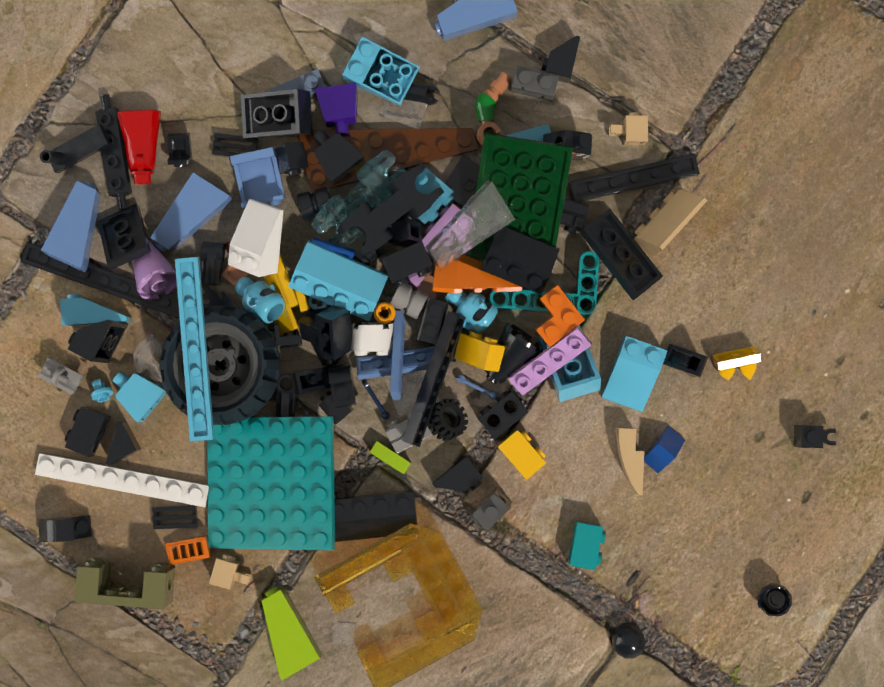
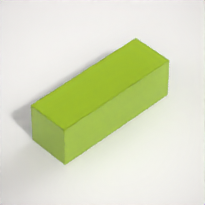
[370,440,411,475]

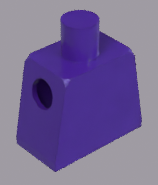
[315,83,358,137]

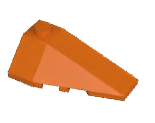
[432,250,522,293]

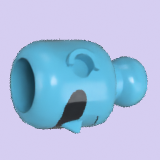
[235,277,285,324]
[445,289,498,333]

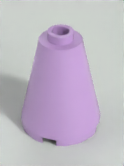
[132,240,177,300]

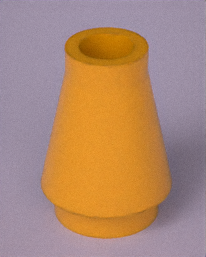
[374,302,396,324]

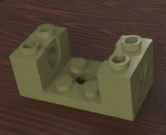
[74,558,175,609]

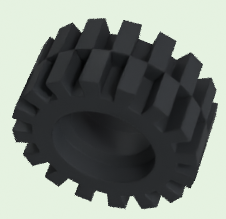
[428,398,468,441]

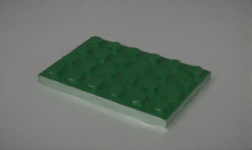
[467,133,573,273]

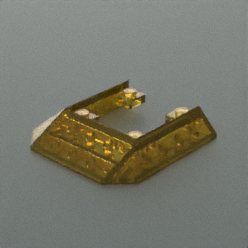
[314,523,483,687]

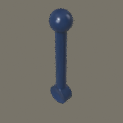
[362,380,390,420]

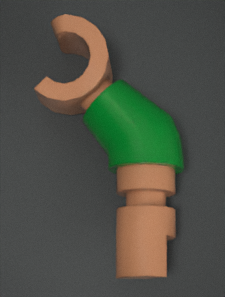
[474,72,512,147]

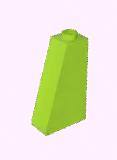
[262,586,322,681]

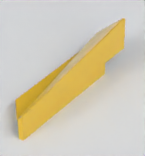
[264,252,299,337]

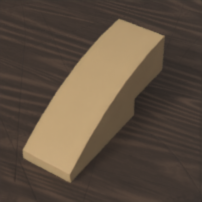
[616,428,644,495]

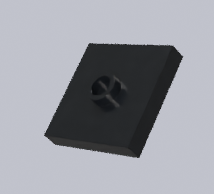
[445,155,480,213]

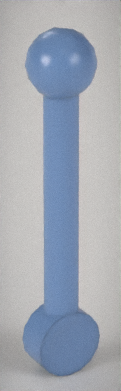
[456,374,497,400]

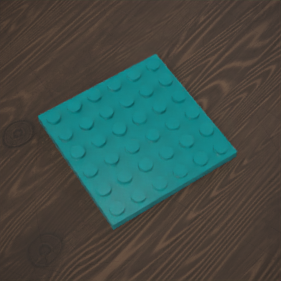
[207,416,335,550]

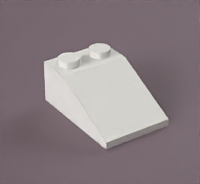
[228,199,284,277]

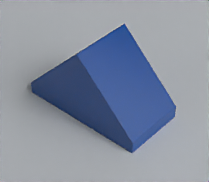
[644,426,685,473]

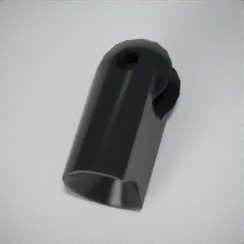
[403,82,440,105]

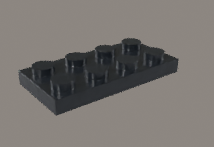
[579,209,663,300]

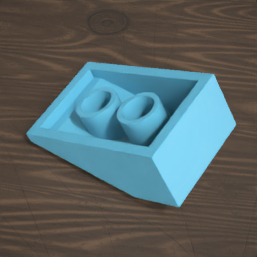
[538,325,601,402]
[601,336,667,412]

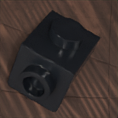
[167,133,192,167]

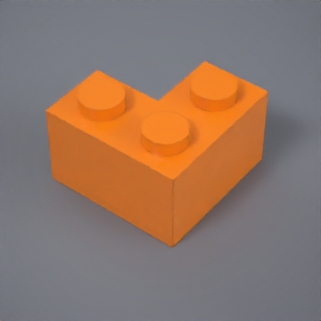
[535,285,585,347]

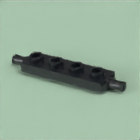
[95,94,132,210]

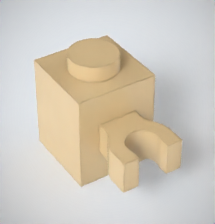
[609,112,648,145]
[209,554,252,590]

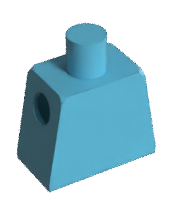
[113,371,167,423]

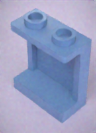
[230,147,286,208]

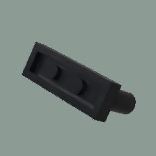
[40,124,112,173]

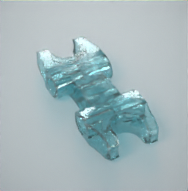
[311,150,406,247]

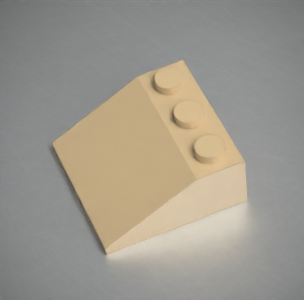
[634,189,708,257]

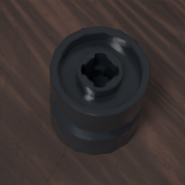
[297,186,334,221]

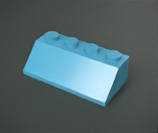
[288,240,389,321]

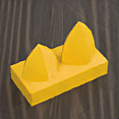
[712,346,761,380]

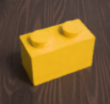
[454,331,505,372]
[497,429,546,480]

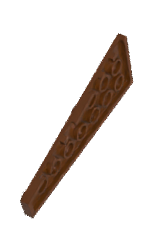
[297,128,478,193]

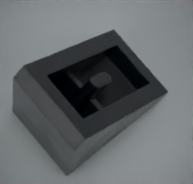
[105,421,141,465]

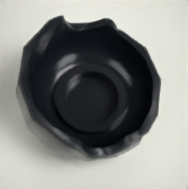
[757,583,792,616]
[611,623,646,659]

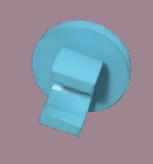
[91,379,113,402]

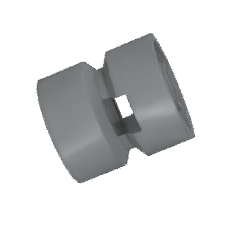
[391,284,429,320]

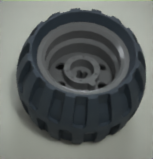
[159,306,280,425]

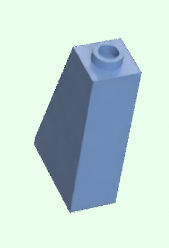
[434,0,518,41]
[150,173,232,252]
[41,181,101,272]

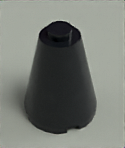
[485,322,542,384]

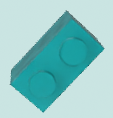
[568,520,606,570]

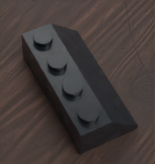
[334,490,419,542]

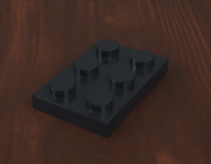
[97,204,151,270]

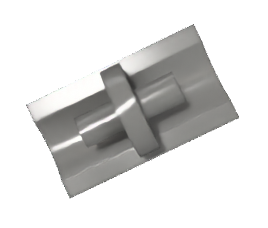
[38,357,84,395]

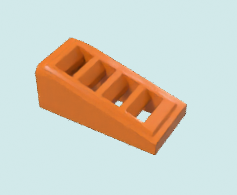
[165,535,212,565]

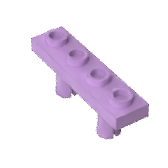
[509,326,592,396]

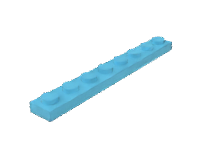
[175,257,214,442]

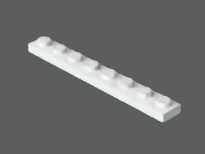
[35,453,209,507]

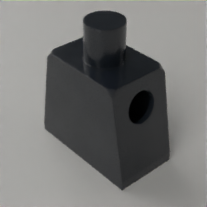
[313,129,365,185]

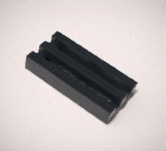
[212,133,258,157]
[152,505,198,529]

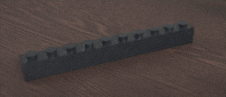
[402,311,466,447]

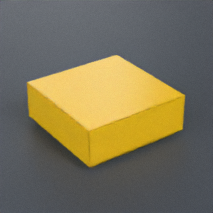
[295,291,311,313]

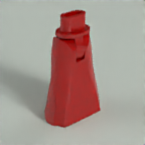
[117,110,161,185]

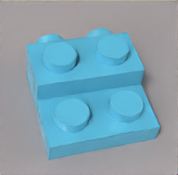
[415,168,454,225]

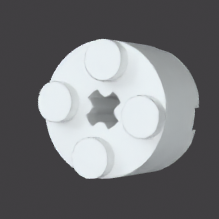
[351,322,394,356]

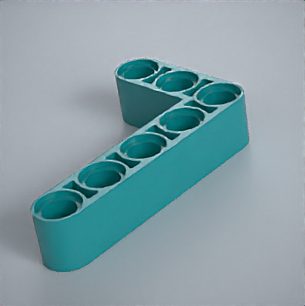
[489,251,599,315]

